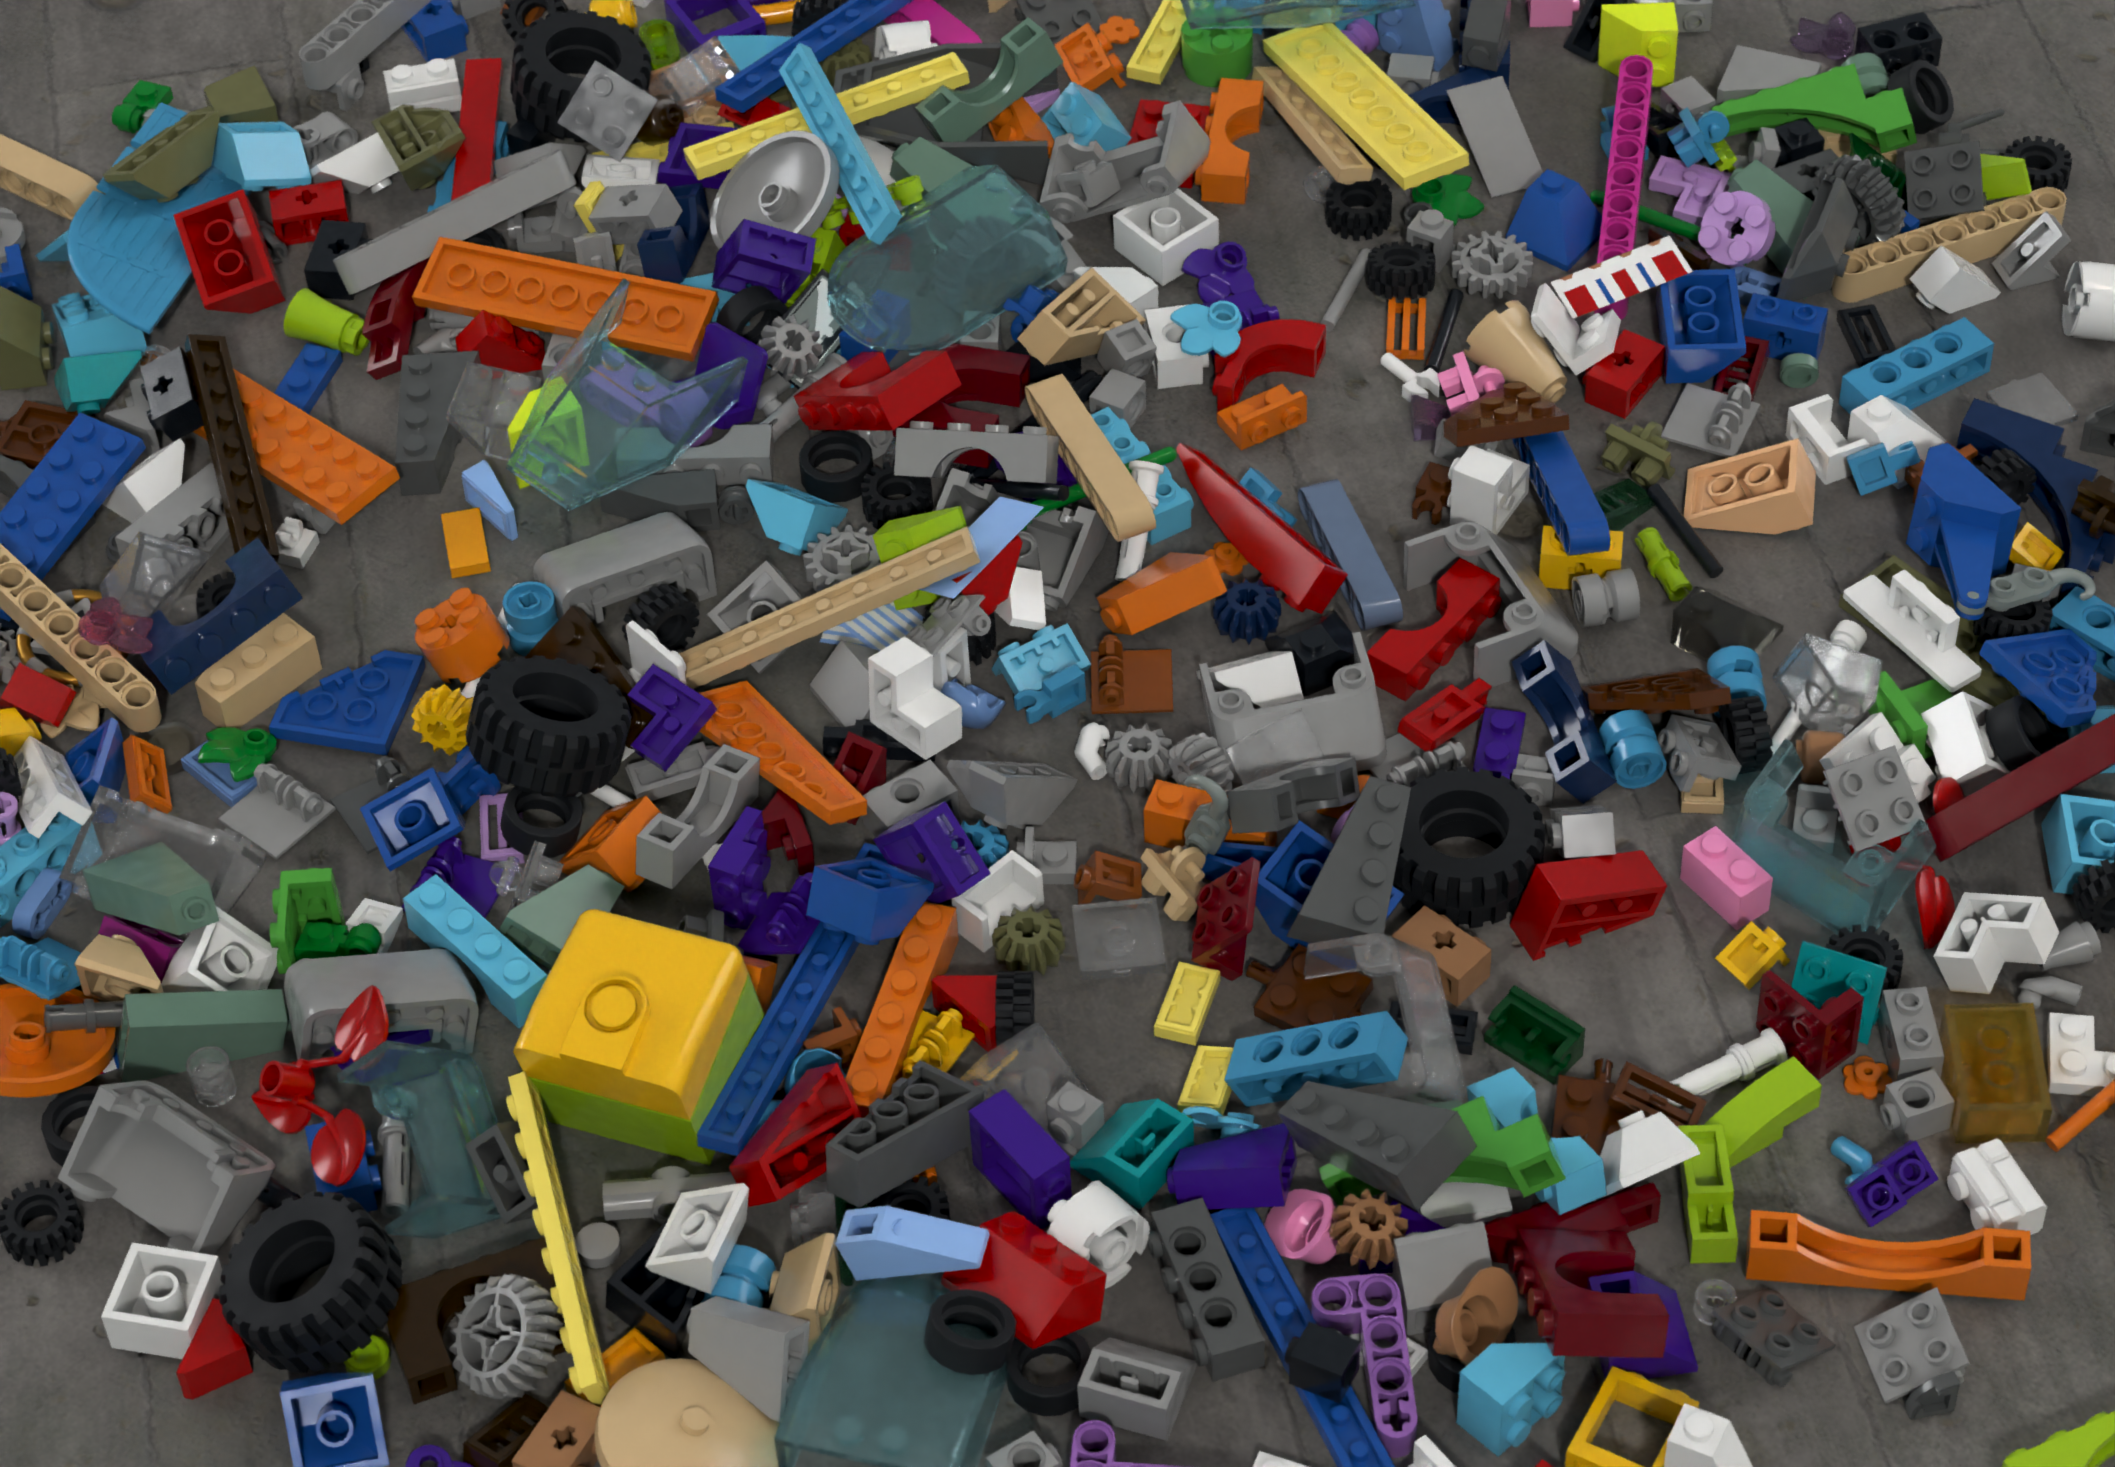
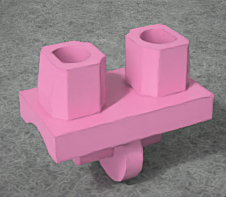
[1437,351,1505,416]

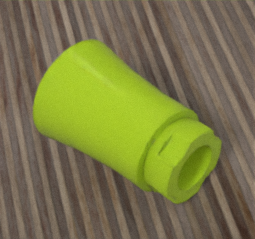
[284,288,369,356]

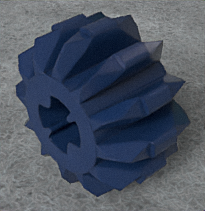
[1213,577,1281,645]

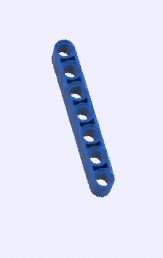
[1512,431,1610,556]

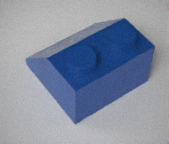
[806,857,934,945]

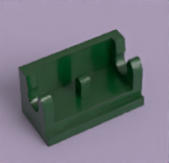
[1484,985,1585,1085]

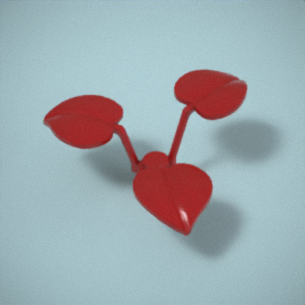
[1849,777,1965,949]
[251,985,389,1188]

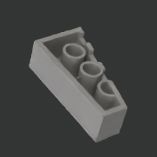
[115,463,230,606]

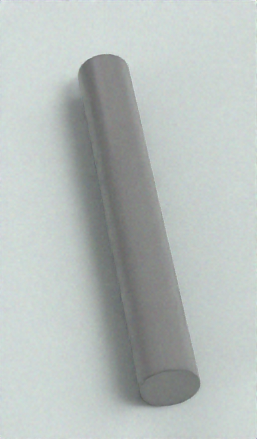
[1320,248,1372,332]

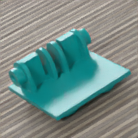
[1791,941,1887,1045]

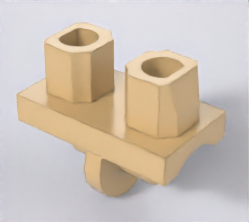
[1140,845,1206,921]

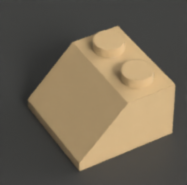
[764,1233,841,1362]

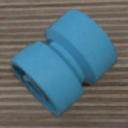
[502,582,558,656]
[1706,646,1767,718]
[1599,709,1667,789]
[700,1244,776,1308]

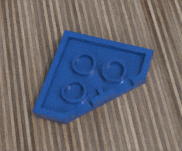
[1979,629,2097,728]
[269,650,426,756]

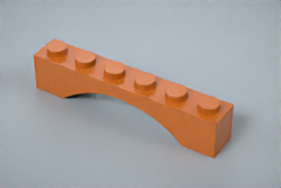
[845,902,959,1118]
[1746,1210,2031,1301]

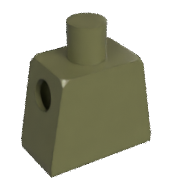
[191,66,279,123]

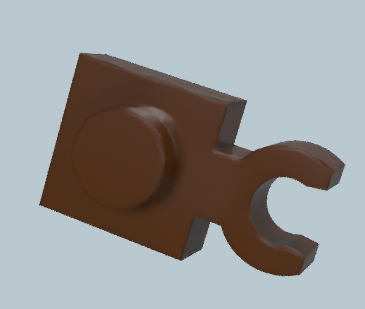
[1412,462,1452,525]

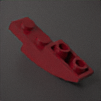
[362,257,430,380]
[1485,1182,1661,1264]

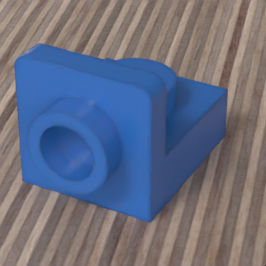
[0,244,33,300]

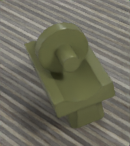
[1600,421,1675,489]

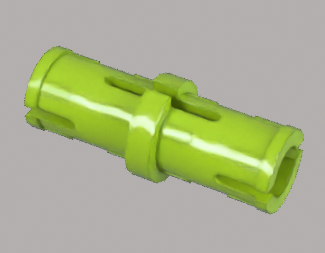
[1635,527,1693,602]

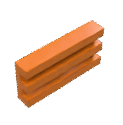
[1386,297,1426,360]
[122,735,172,818]

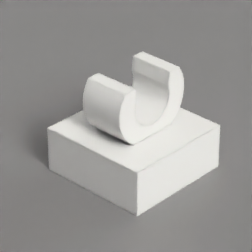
[275,517,320,569]

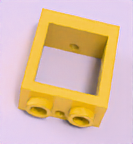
[1565,1366,1699,1467]

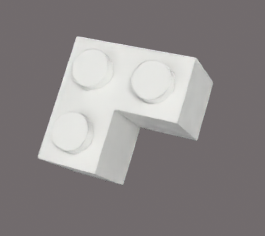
[1447,445,1530,535]
[868,637,962,760]
[1934,892,2059,994]

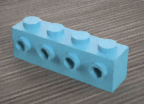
[1091,407,1194,545]

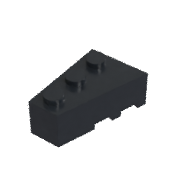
[606,1220,704,1359]

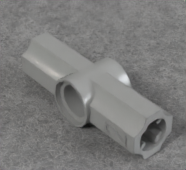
[602,1166,736,1225]

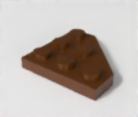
[1443,382,1569,447]
[1581,668,1732,714]

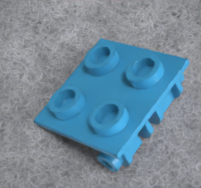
[0,935,81,1000]

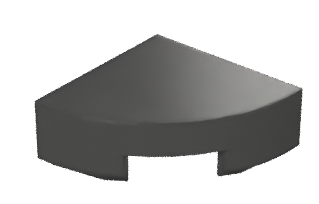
[1904,1371,1960,1420]

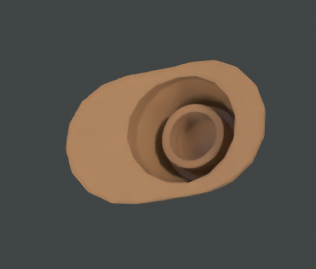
[1433,1266,1518,1366]

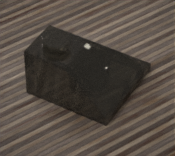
[1670,586,1784,662]

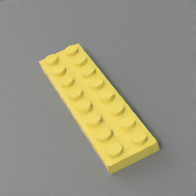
[1263,17,1469,190]

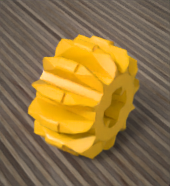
[411,684,474,756]

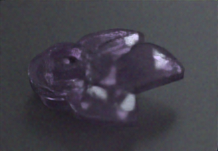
[1790,12,1856,60]

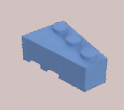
[1377,0,1459,72]

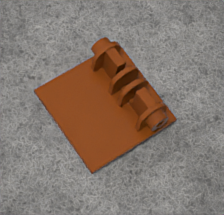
[1091,634,1173,714]

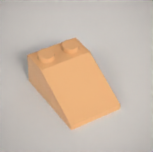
[1684,438,1816,535]

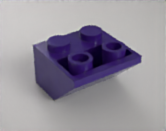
[1587,1271,1698,1379]

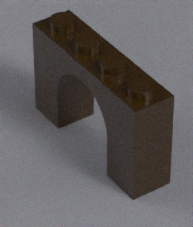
[385,1236,567,1405]

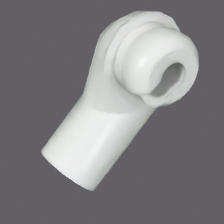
[1074,722,1110,780]

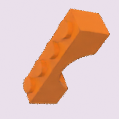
[1195,78,1264,205]

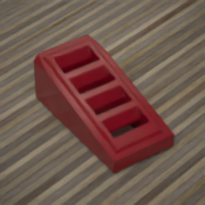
[1714,336,1770,401]

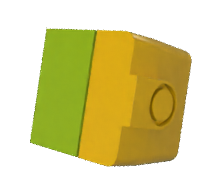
[513,909,765,1166]

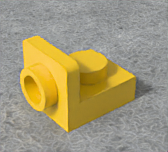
[2009,521,2064,571]
[1715,921,1790,990]

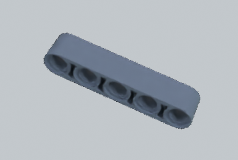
[1298,479,1403,631]

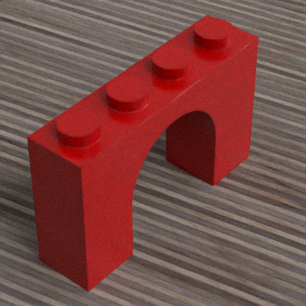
[794,350,962,431]

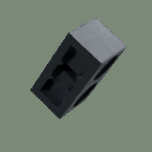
[1855,12,1943,78]

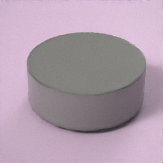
[575,1222,621,1269]

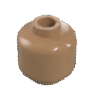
[1793,730,1845,785]

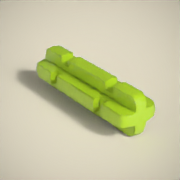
[1711,139,1738,173]

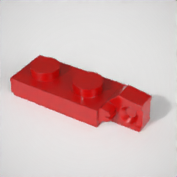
[1397,677,1492,752]

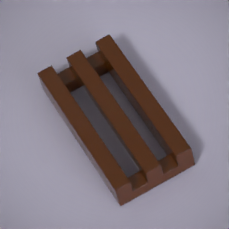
[1607,1062,1707,1127]

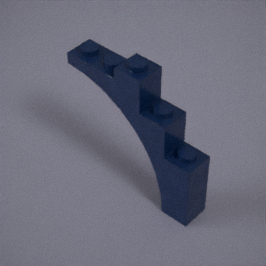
[1956,398,2115,603]

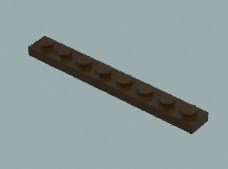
[184,334,280,562]

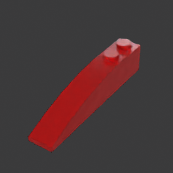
[1176,443,1348,614]

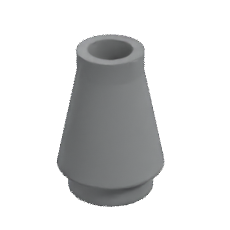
[2037,921,2102,972]

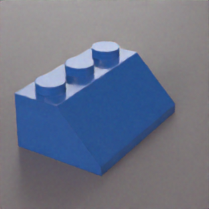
[1656,269,1746,383]

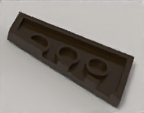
[525,605,654,749]

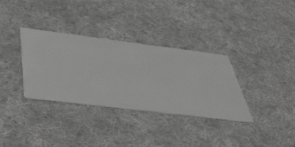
[1446,76,1543,198]

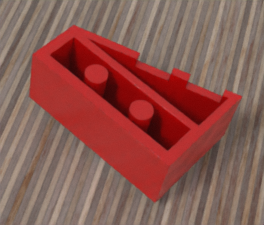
[1509,850,1668,961]
[729,1063,863,1207]

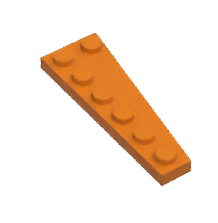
[699,680,867,825]

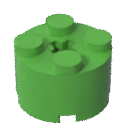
[1181,3,1253,87]

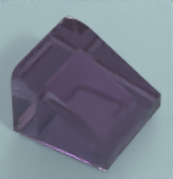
[1410,395,1450,441]

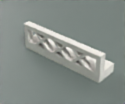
[14,735,93,838]

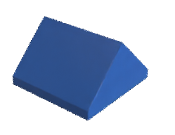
[65,717,126,821]
[360,767,466,872]

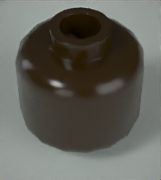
[636,94,685,146]

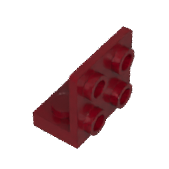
[1191,857,1260,981]
[1756,970,1864,1080]

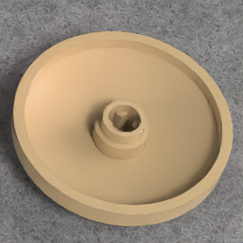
[595,1359,783,1467]

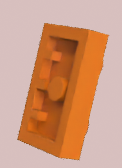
[1055,23,1126,91]
[1217,384,1307,451]

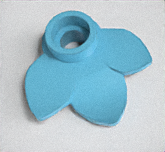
[1170,301,1242,357]
[1182,1106,1262,1139]

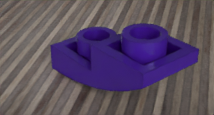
[1845,1140,1939,1228]

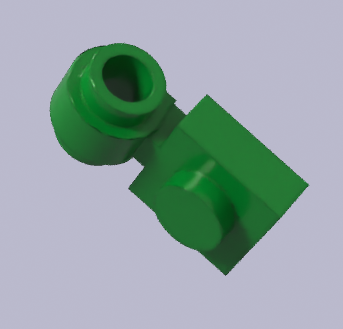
[112,80,173,134]
[294,922,382,962]

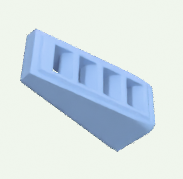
[462,460,518,541]

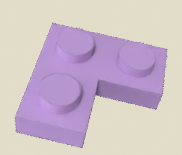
[1648,155,1732,227]

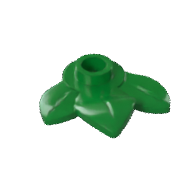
[1412,174,1484,226]
[198,727,277,782]

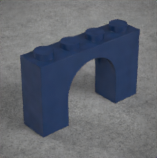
[128,537,303,695]

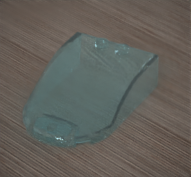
[774,1272,1007,1467]

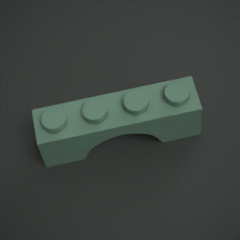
[915,17,1064,142]

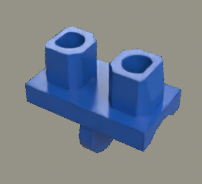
[1003,284,1060,343]
[437,745,501,815]

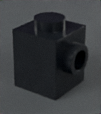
[1774,117,1825,168]
[1285,1322,1361,1404]

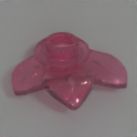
[77,597,153,654]

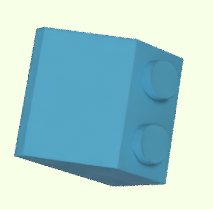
[2041,794,2115,895]

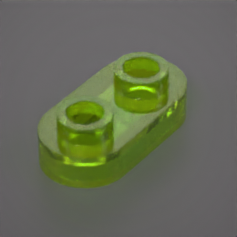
[639,19,681,71]

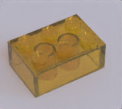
[1939,1003,2052,1144]

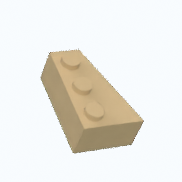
[1017,267,1146,366]
[195,613,322,729]

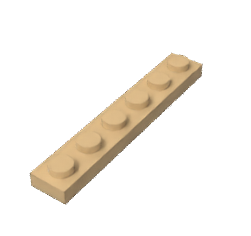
[1251,66,1373,185]

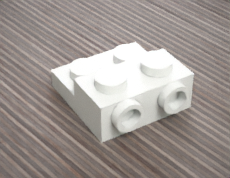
[1819,712,1936,803]

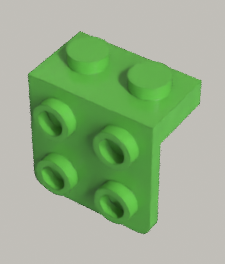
[1866,671,1953,759]
[270,868,345,974]

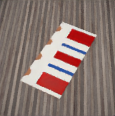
[1550,235,1693,319]

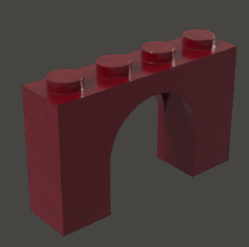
[893,341,1030,468]
[1508,1229,1670,1358]

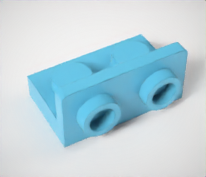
[992,623,1091,695]

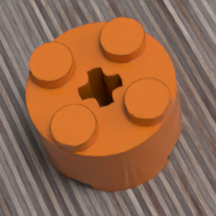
[414,588,510,683]

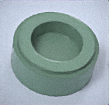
[1779,353,1819,388]

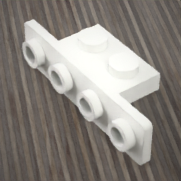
[1843,569,1982,692]

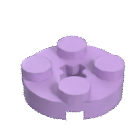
[1698,191,1776,268]

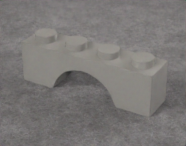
[894,421,1059,484]
[614,424,775,486]
[636,744,760,889]

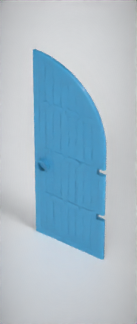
[67,103,252,334]

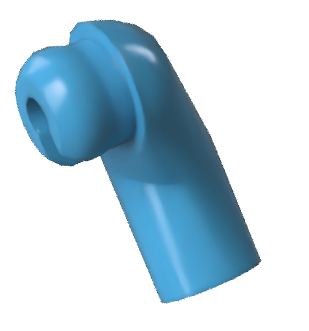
[1831,1136,1873,1185]

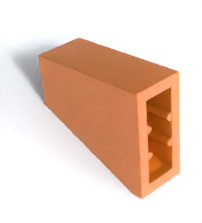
[1096,552,1227,635]

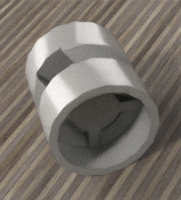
[1572,568,1640,628]

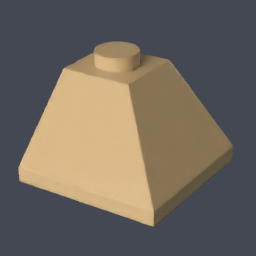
[75,934,163,1002]

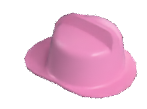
[1264,1189,1338,1265]

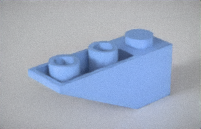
[835,1206,990,1281]

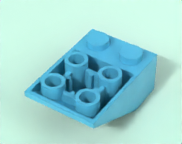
[51,293,148,357]

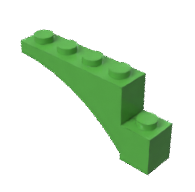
[1711,64,1917,154]
[1319,1096,1566,1206]

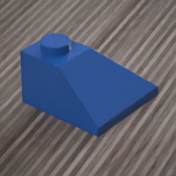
[1505,169,1602,272]
[280,1373,390,1467]

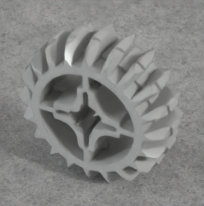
[448,1274,564,1400]

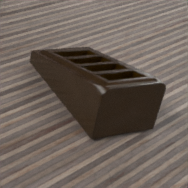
[463,1393,549,1467]

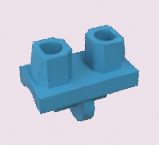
[1667,107,1730,168]

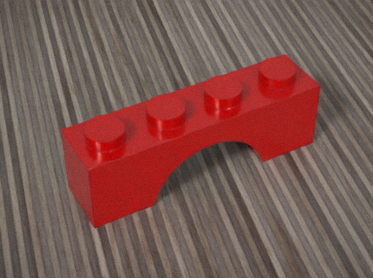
[1366,558,1502,702]

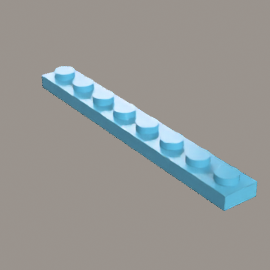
[779,43,902,245]

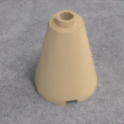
[1464,300,1567,403]

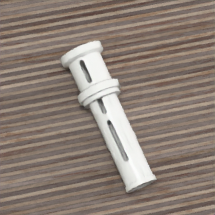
[1115,460,1164,582]
[1656,1028,1788,1108]

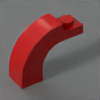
[1212,319,1326,412]

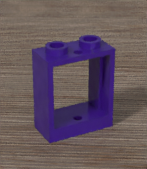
[664,0,766,68]
[711,219,816,304]
[873,801,991,904]
[969,1088,1072,1229]

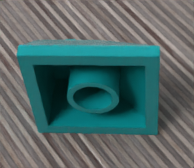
[54,350,142,415]

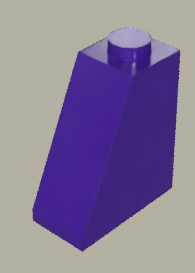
[1167,1123,1297,1209]

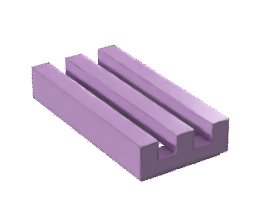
[479,793,525,865]

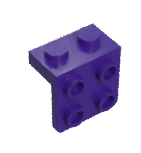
[668,322,768,429]

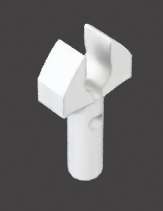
[1380,352,1440,404]

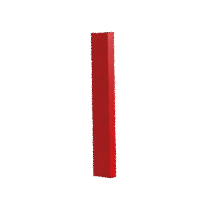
[451,58,503,201]

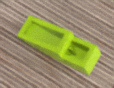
[1704,1056,1822,1168]
[1678,1124,1738,1264]

